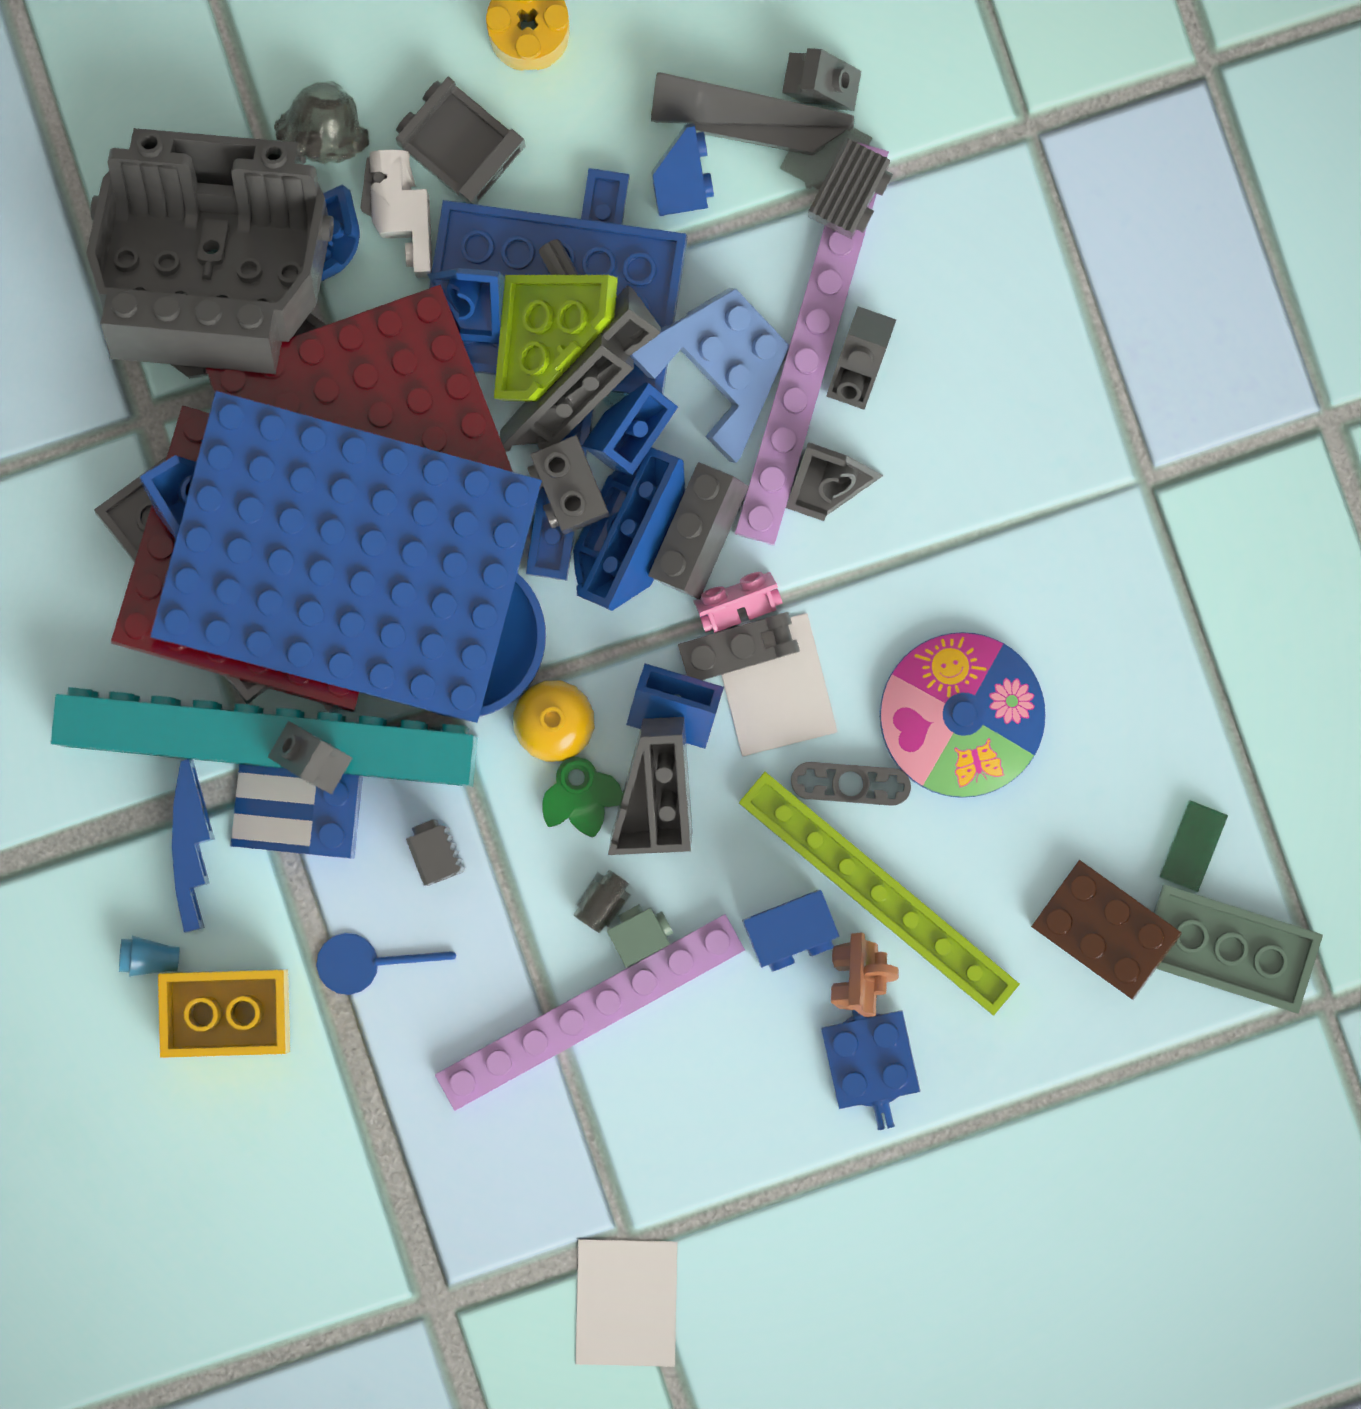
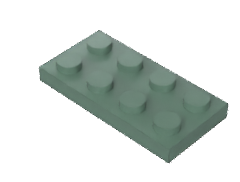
[1154,884,1323,1014]

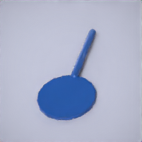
[316,933,456,995]

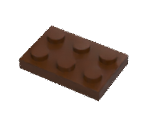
[1031,859,1182,1000]

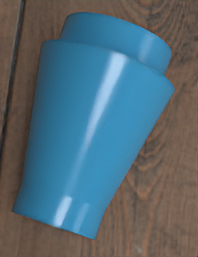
[119,935,180,977]

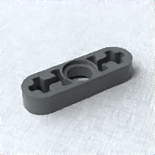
[791,762,911,806]

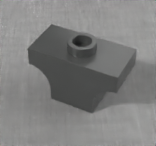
[782,48,862,111]
[268,721,352,795]

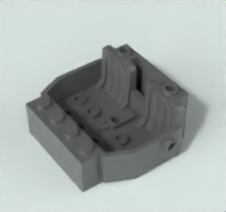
[86,128,334,374]

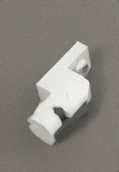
[360,150,433,278]

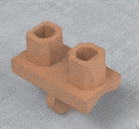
[831,932,899,1017]

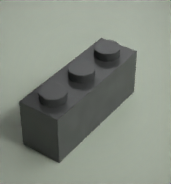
[648,462,749,600]

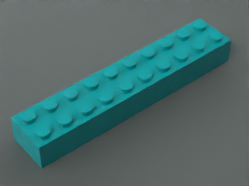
[50,687,478,787]

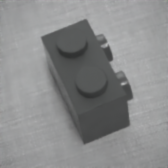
[527,435,610,535]

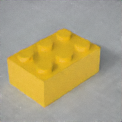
[158,969,291,1058]

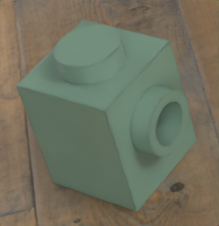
[607,904,673,967]

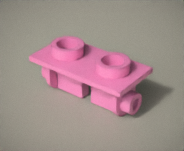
[693,572,783,633]

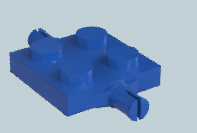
[821,1010,921,1130]

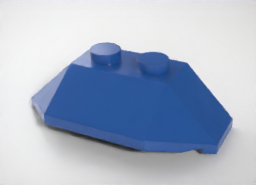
[573,447,685,611]

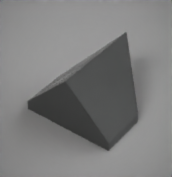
[786,442,884,521]

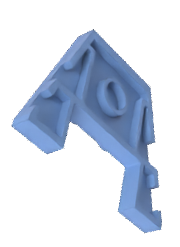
[630,288,790,463]

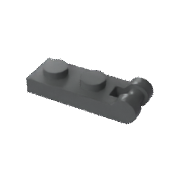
[678,612,800,681]

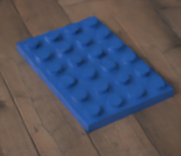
[429,200,688,394]

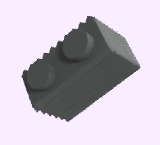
[808,138,893,239]
[406,819,465,886]

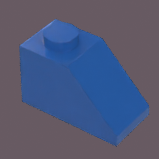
[582,382,678,475]

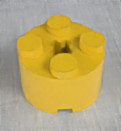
[486,0,570,71]

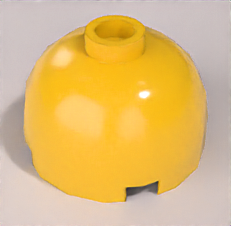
[513,680,595,762]

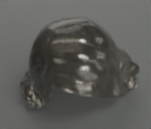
[274,81,370,164]

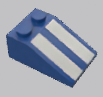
[231,764,363,859]

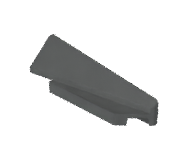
[651,72,855,155]
[500,285,661,452]

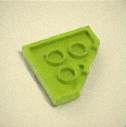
[494,275,618,401]

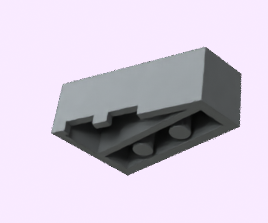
[608,717,693,855]

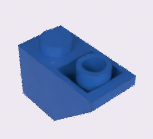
[651,123,714,216]

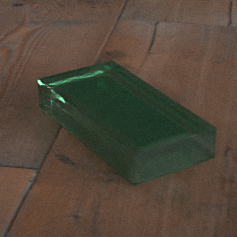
[1158,800,1228,892]

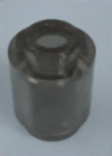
[573,869,631,933]

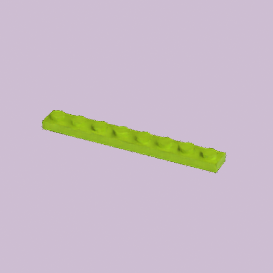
[738,772,1020,1016]

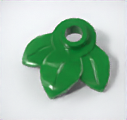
[542,757,622,838]

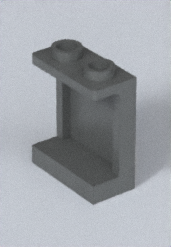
[396,76,526,205]

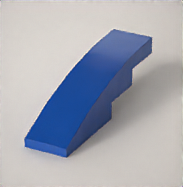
[172,759,215,933]

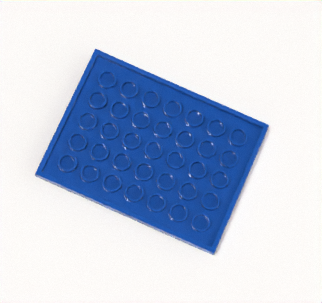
[150,391,542,723]

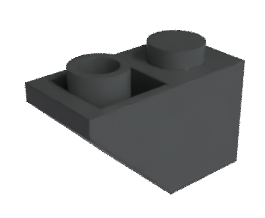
[826,306,896,410]

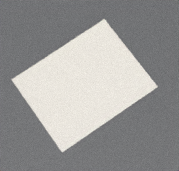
[722,613,838,757]
[575,1239,678,1367]

